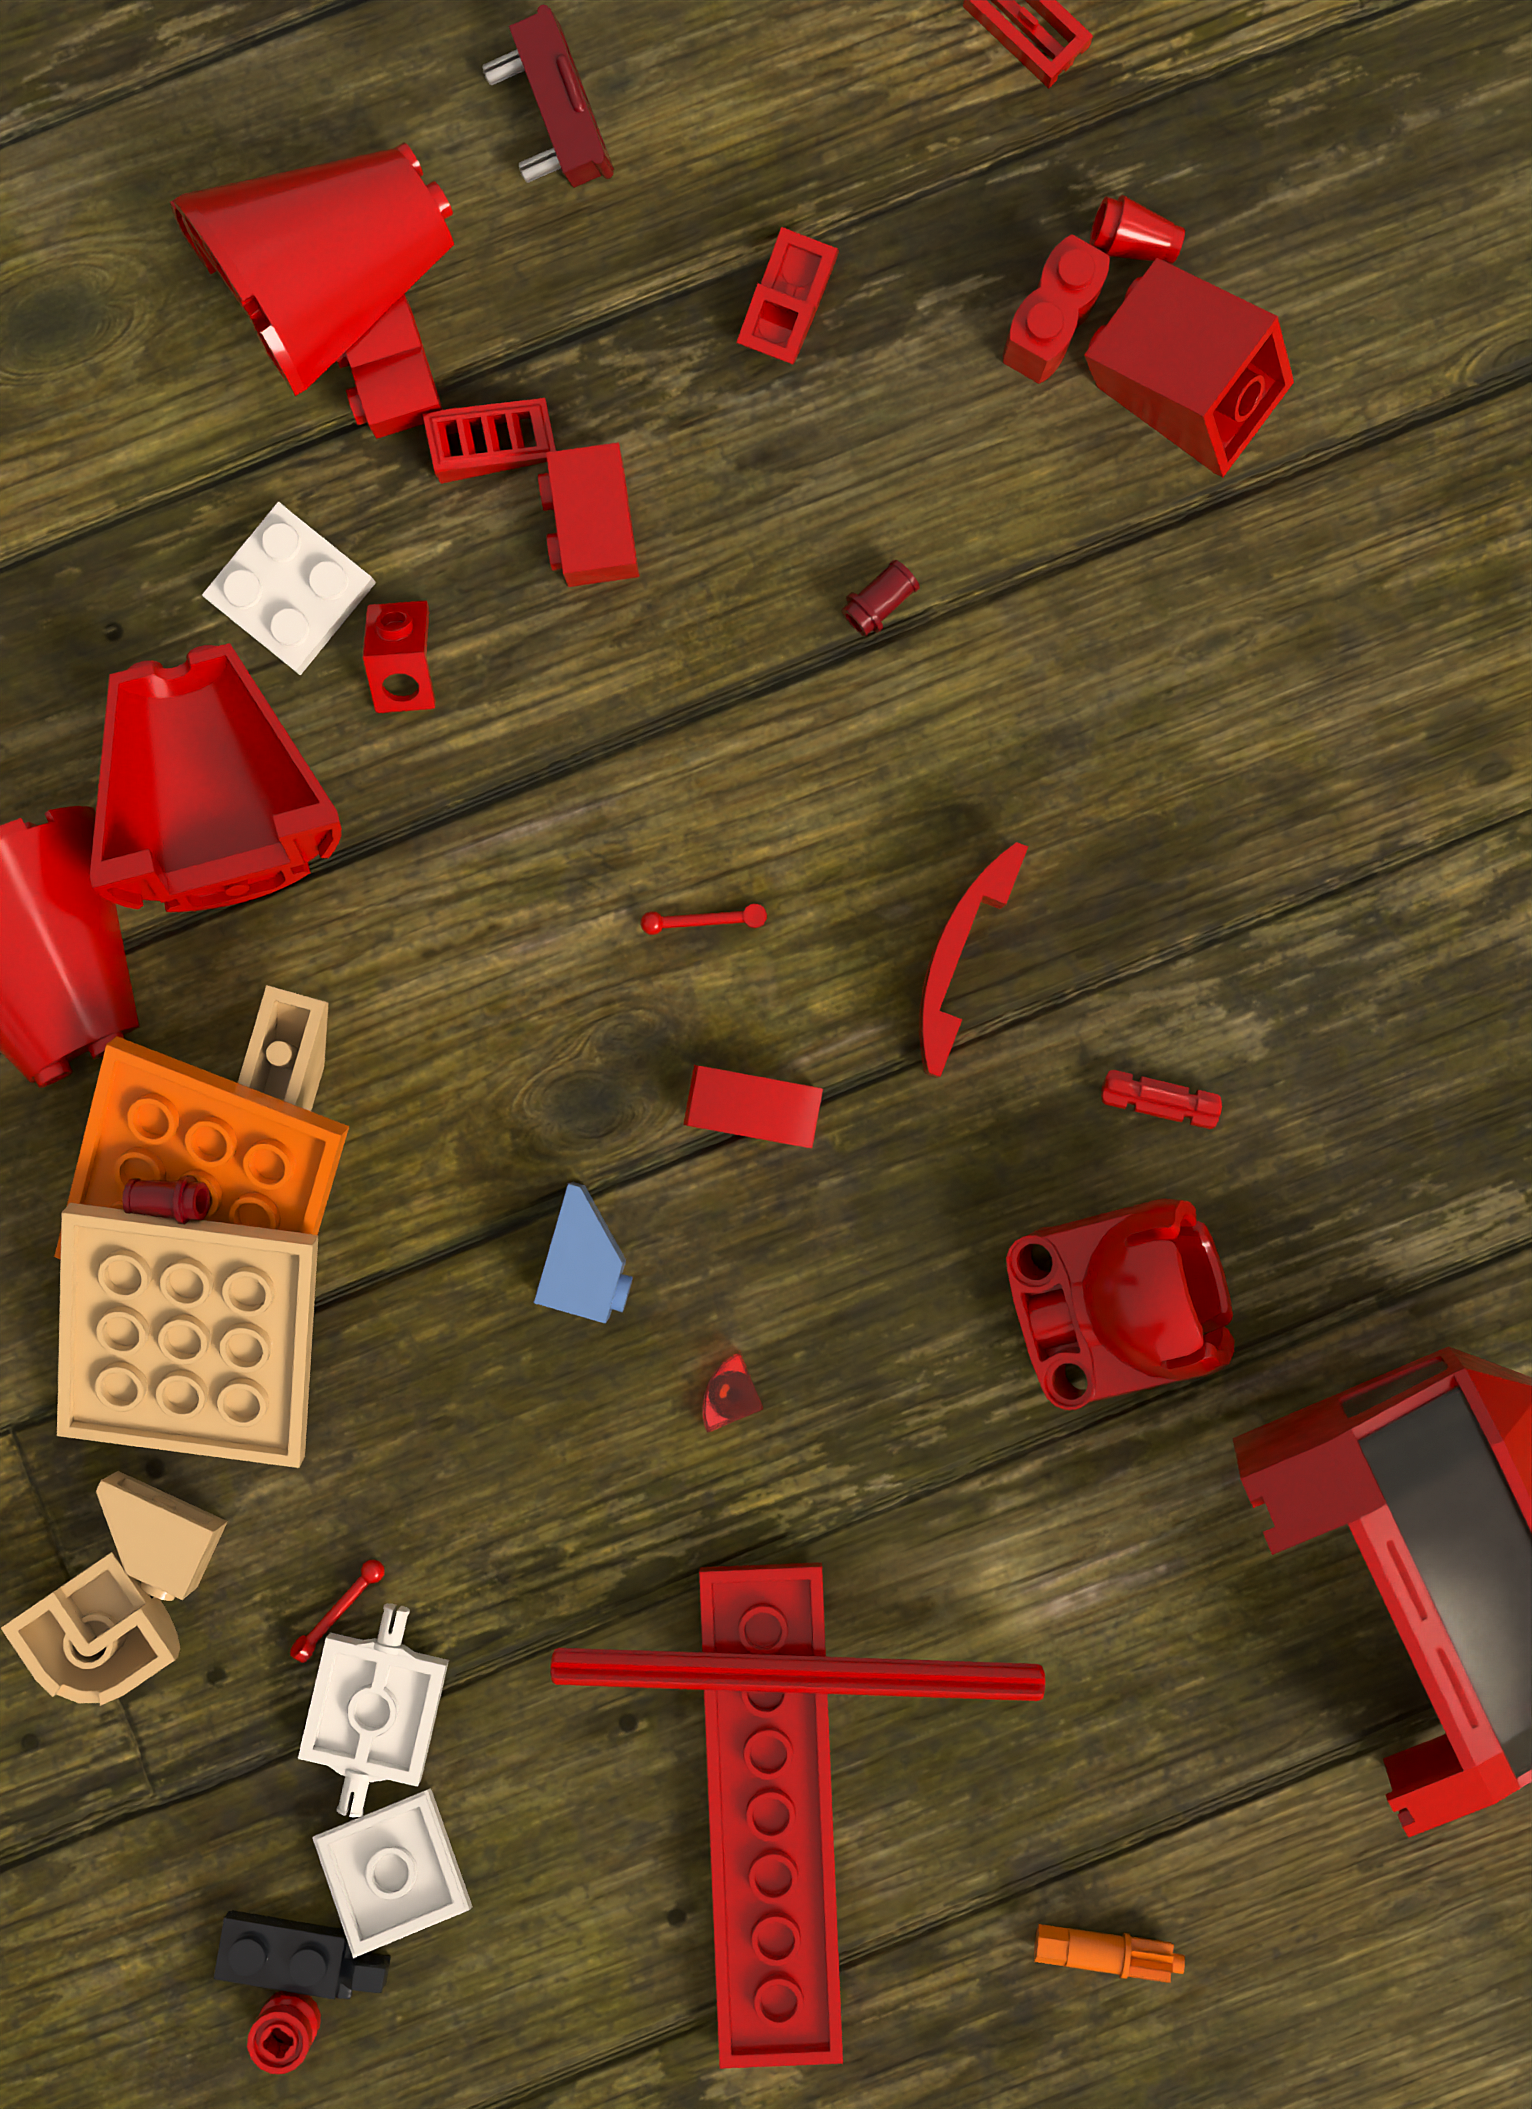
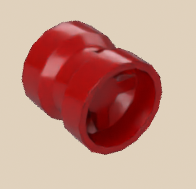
[247,1991,321,2074]

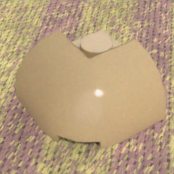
[1,1549,181,1706]

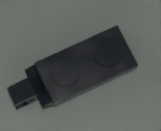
[214,1910,391,2000]

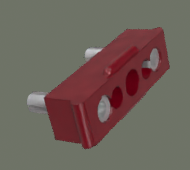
[482,4,614,188]

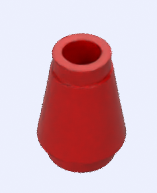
[1090,195,1185,264]

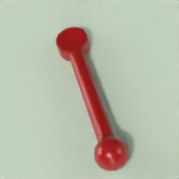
[640,904,767,935]
[290,1559,385,1663]

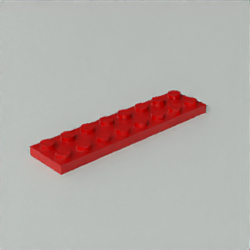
[699,1562,843,2069]

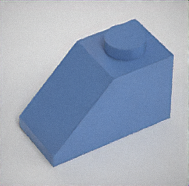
[534,1182,633,1323]

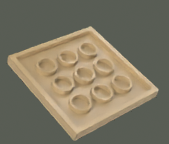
[57,1203,318,1468]

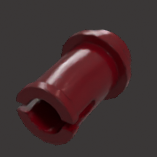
[841,560,920,636]
[122,1175,210,1224]

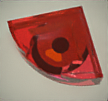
[702,1351,764,1433]

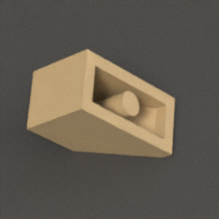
[238,985,329,1111]
[96,1471,228,1601]

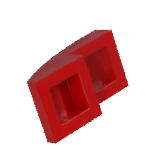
[736,227,839,365]
[683,1065,823,1148]

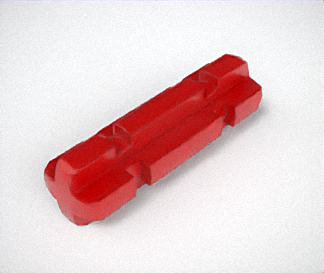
[1101,1070,1222,1129]

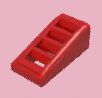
[423,398,556,484]

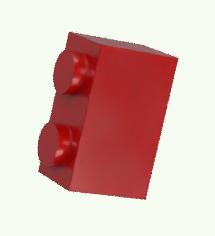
[538,442,639,587]

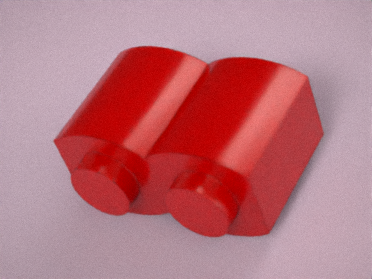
[1003,234,1110,384]
[337,294,443,439]

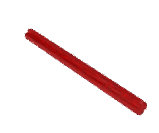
[550,1648,1046,1701]

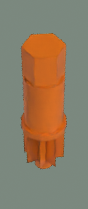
[1034,1924,1185,1983]

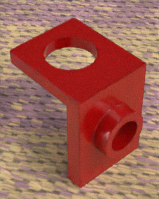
[363,601,436,713]

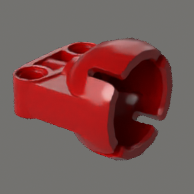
[1006,1198,1234,1410]

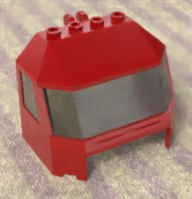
[1233,1346,1532,1838]

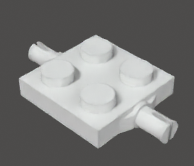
[298,1604,449,1817]

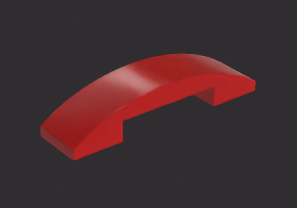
[919,842,1028,1078]

